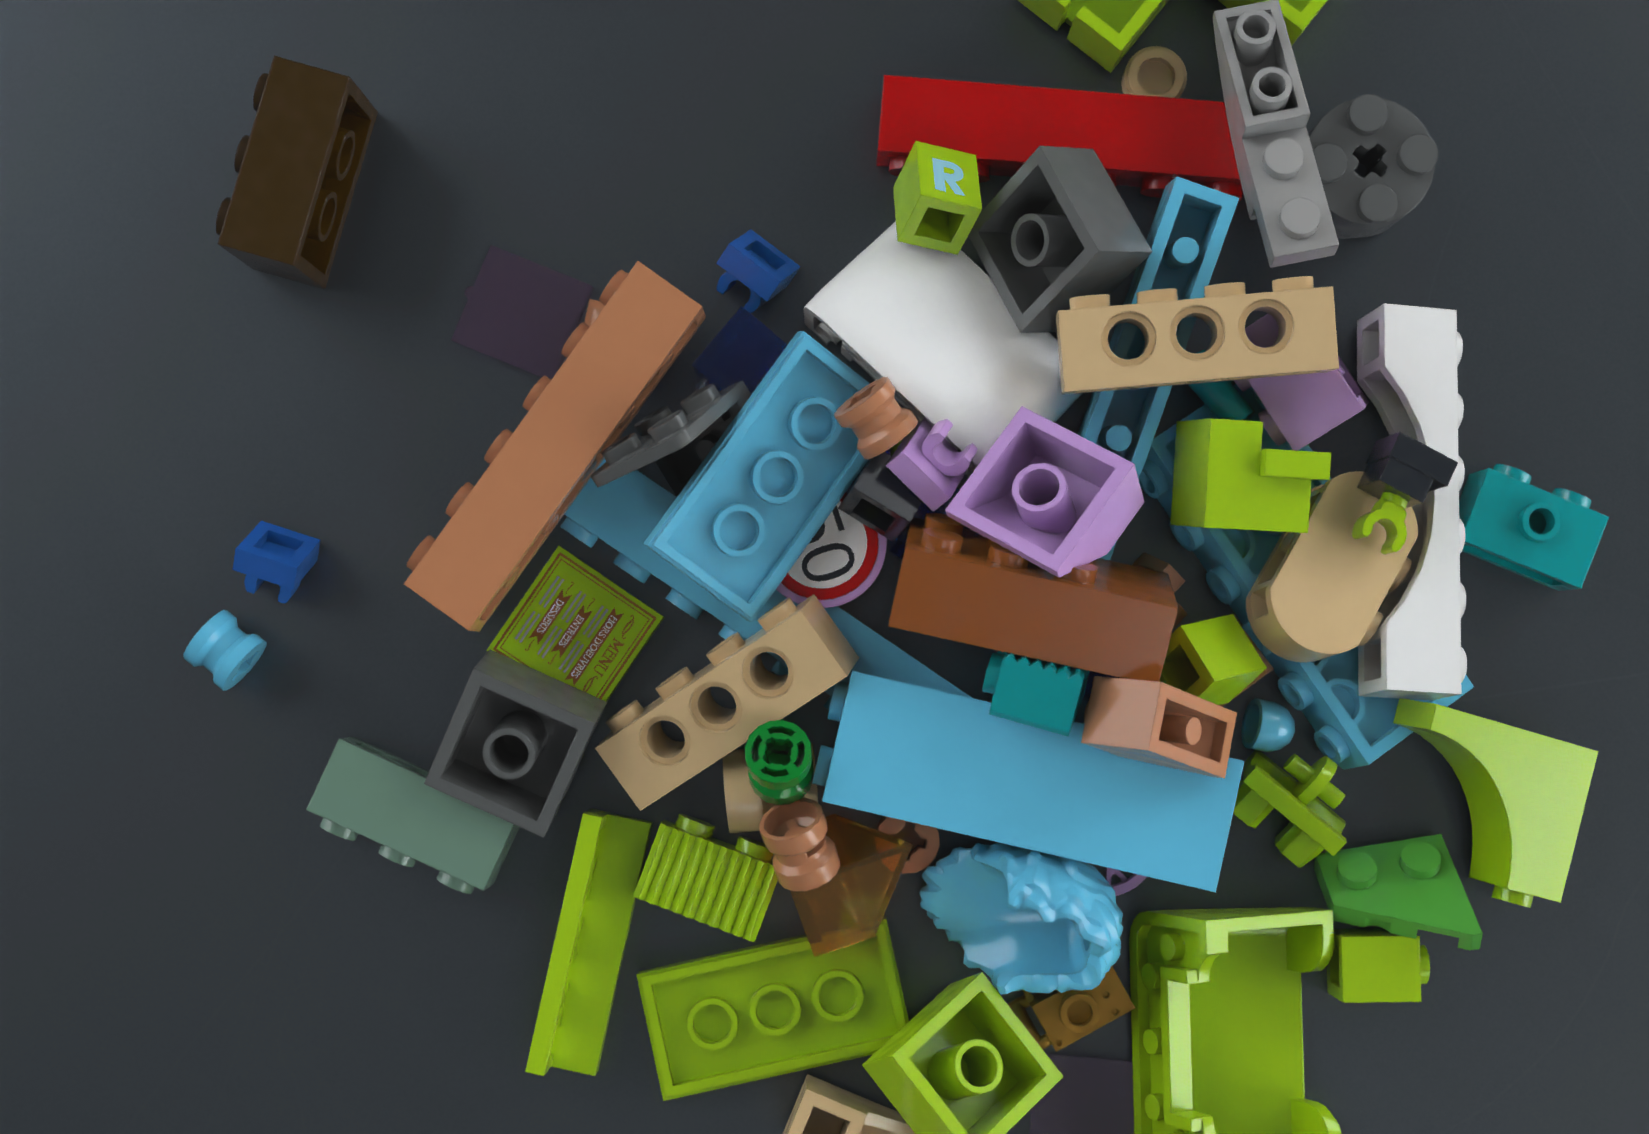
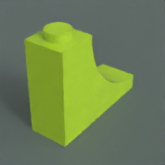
[1393,698,1598,908]

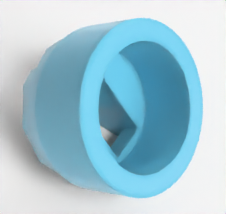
[1241,698,1295,752]

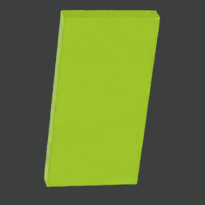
[636,916,909,1101]

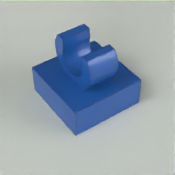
[716,229,801,314]
[232,521,321,604]

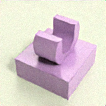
[886,419,978,512]

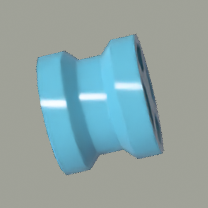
[183,610,267,691]

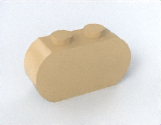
[1246,471,1418,662]

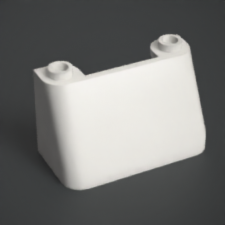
[804,221,1083,478]

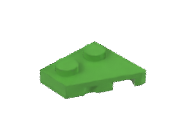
[1314,834,1483,951]

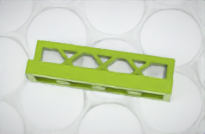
[525,808,653,1076]

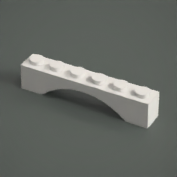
[1357,303,1467,700]

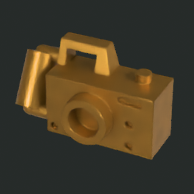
[1008,966,1135,1052]

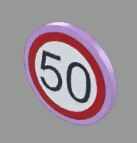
[776,485,887,608]

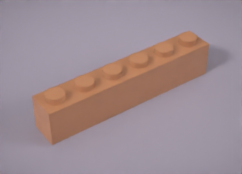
[404,261,706,632]

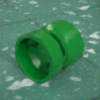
[745,720,814,805]

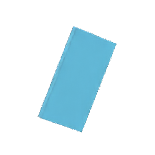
[643,331,870,622]

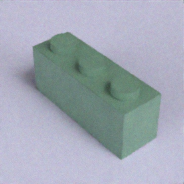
[306,737,520,894]

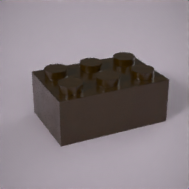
[216,56,378,290]

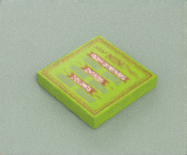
[486,545,665,702]

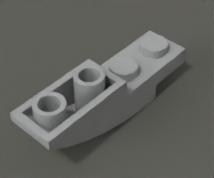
[1213,0,1339,268]

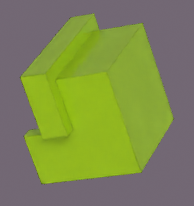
[1170,418,1331,533]

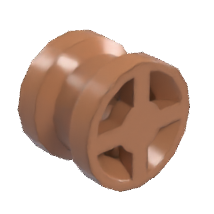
[834,377,918,459]
[875,816,940,874]

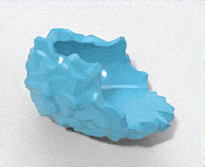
[919,842,1123,995]

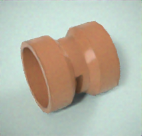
[759,798,841,891]

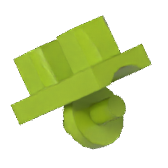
[1233,750,1347,868]

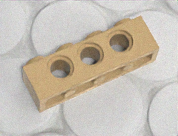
[1056,276,1339,395]
[595,594,859,811]

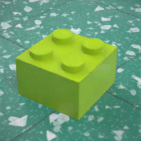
[862,972,1064,1134]

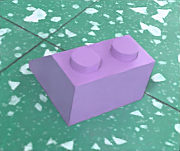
[1234,314,1369,451]
[945,406,1144,578]

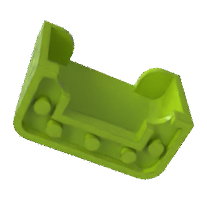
[1129,907,1341,1134]

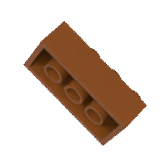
[888,513,1178,682]

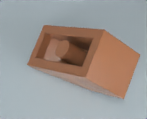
[1081,676,1237,779]

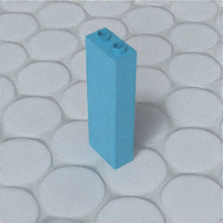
[812,671,1245,893]

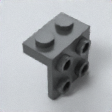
[590,380,751,496]

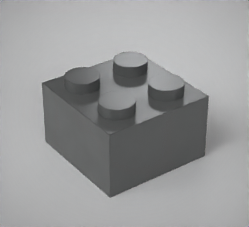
[968,146,1152,333]
[424,649,607,838]

